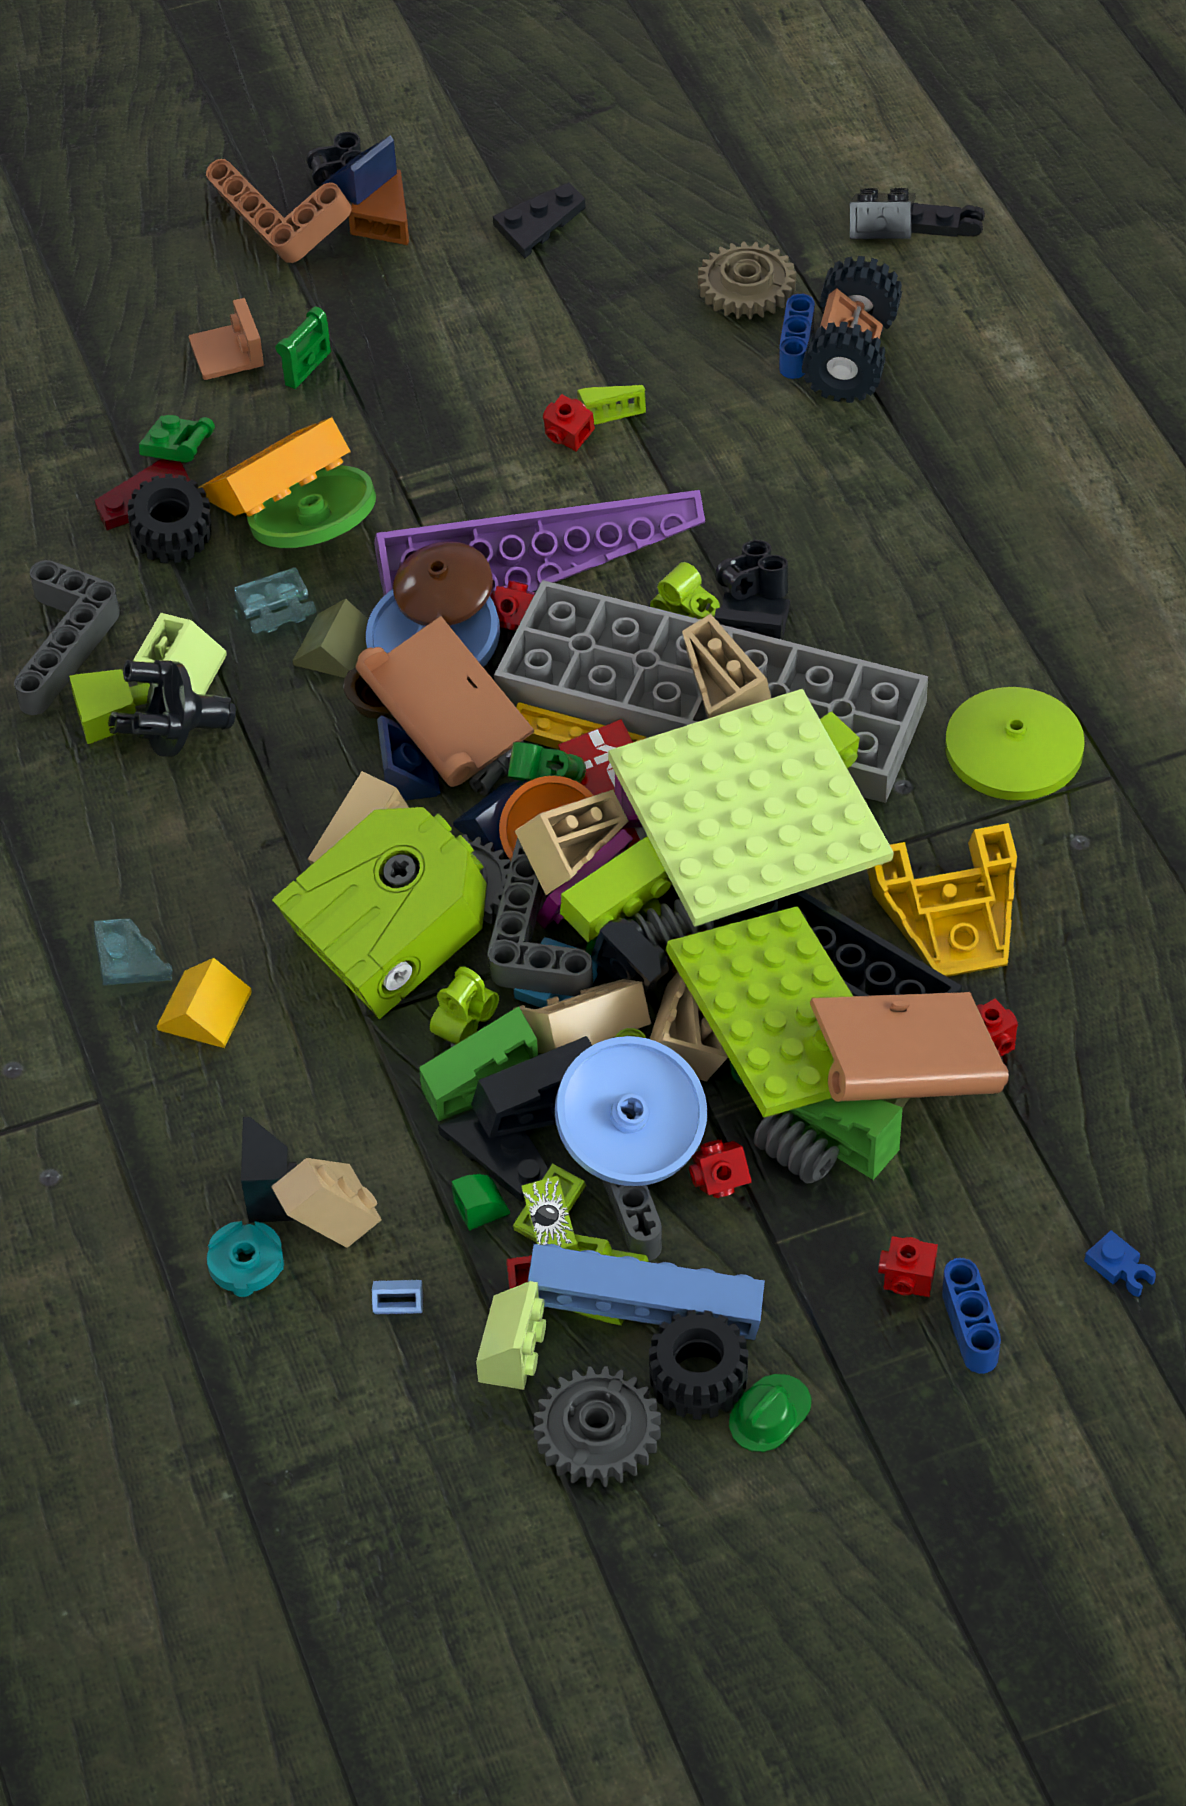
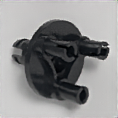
[108,660,236,757]

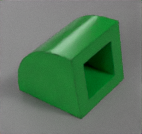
[451,1174,510,1230]

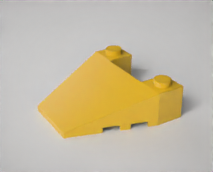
[867,823,1017,977]

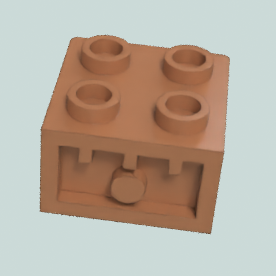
[189,298,264,380]

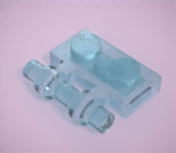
[234,567,316,634]

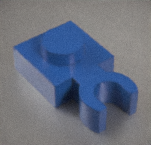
[1084,1230,1156,1297]

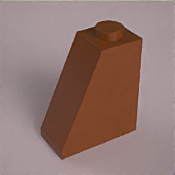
[348,170,409,245]

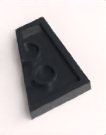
[493,182,586,258]
[438,1110,549,1202]

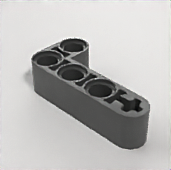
[602,1115,662,1261]

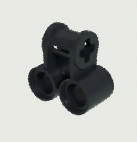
[306,132,361,187]
[715,540,788,600]

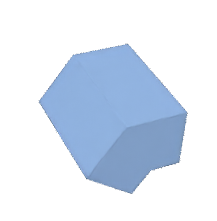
[372,1280,423,1314]

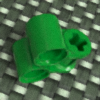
[507,742,586,783]

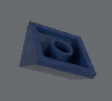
[322,135,397,205]
[377,715,440,801]
[453,780,527,859]

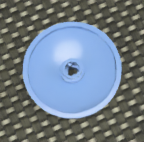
[555,1036,707,1186]

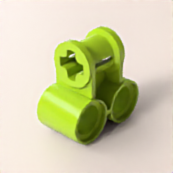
[650,562,720,619]
[430,967,499,1045]

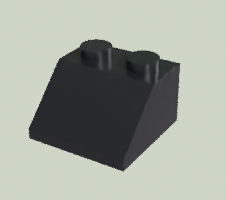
[241,1117,297,1223]

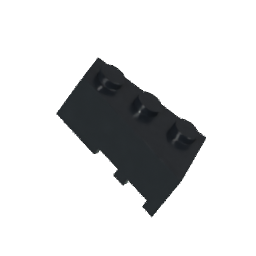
[471,1036,592,1138]

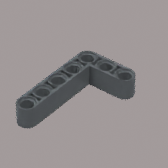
[14,560,120,715]
[488,837,593,996]

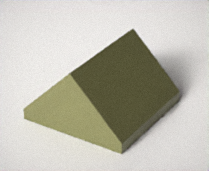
[293,599,368,678]

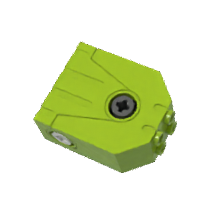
[272,807,487,1020]

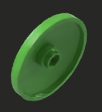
[247,465,376,548]

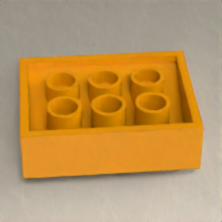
[198,417,351,517]

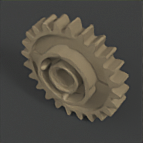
[698,241,796,319]

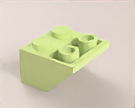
[133,613,227,694]
[476,1281,546,1390]

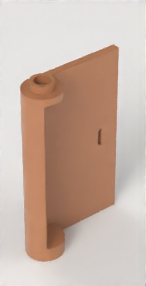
[356,616,535,787]
[810,992,1009,1102]

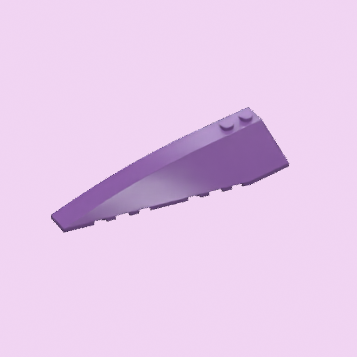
[374,490,705,596]

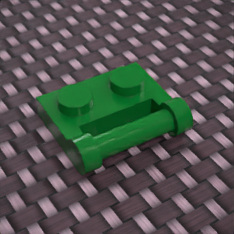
[275,306,331,389]
[139,415,215,462]

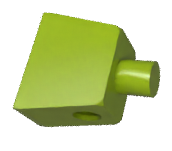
[69,669,150,744]

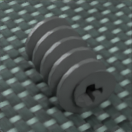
[633,899,714,947]
[754,1112,840,1183]

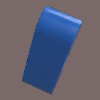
[779,294,815,379]
[942,1258,1001,1374]

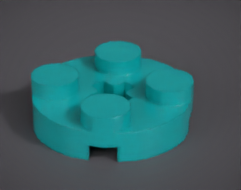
[207,1221,284,1297]

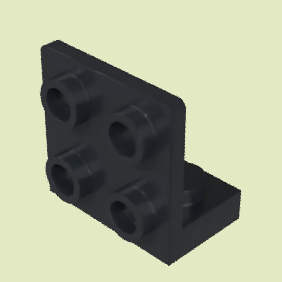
[850,188,916,239]
[714,592,790,640]

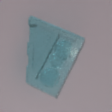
[94,918,173,985]

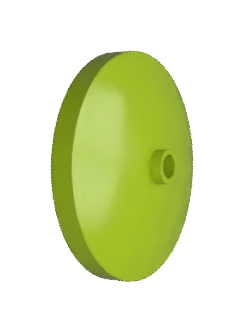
[945,687,1085,800]

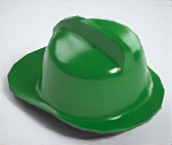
[729,1374,812,1452]

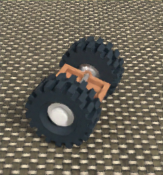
[802,256,902,403]

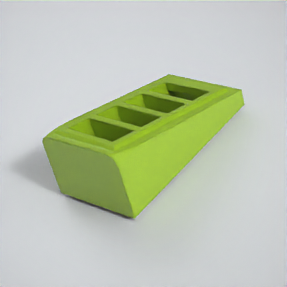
[577,385,646,425]

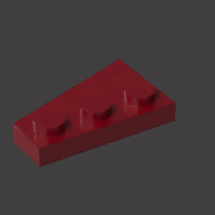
[94,459,190,530]

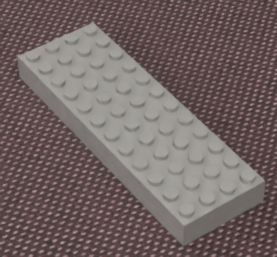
[494,580,928,803]

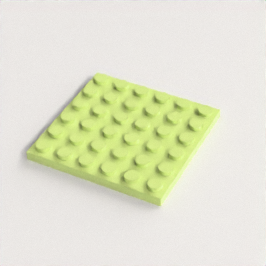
[608,688,894,927]

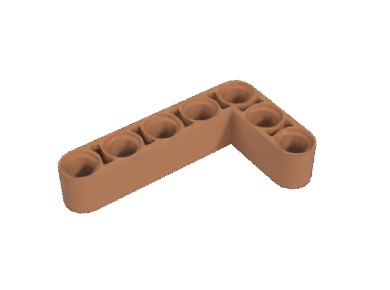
[206,159,352,263]

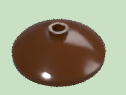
[393,541,493,626]

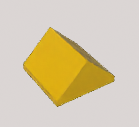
[157,958,252,1048]

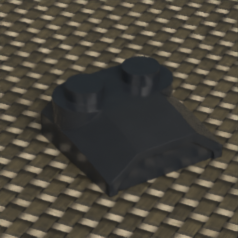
[591,918,669,1002]

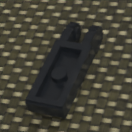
[912,203,985,237]

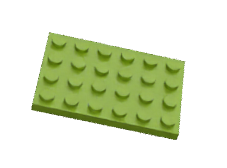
[666,906,854,1118]

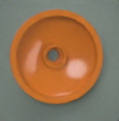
[499,776,602,861]

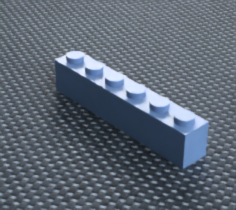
[527,1244,765,1340]

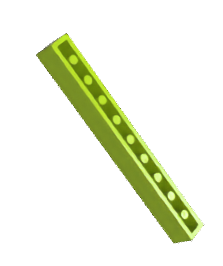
[560,711,860,942]

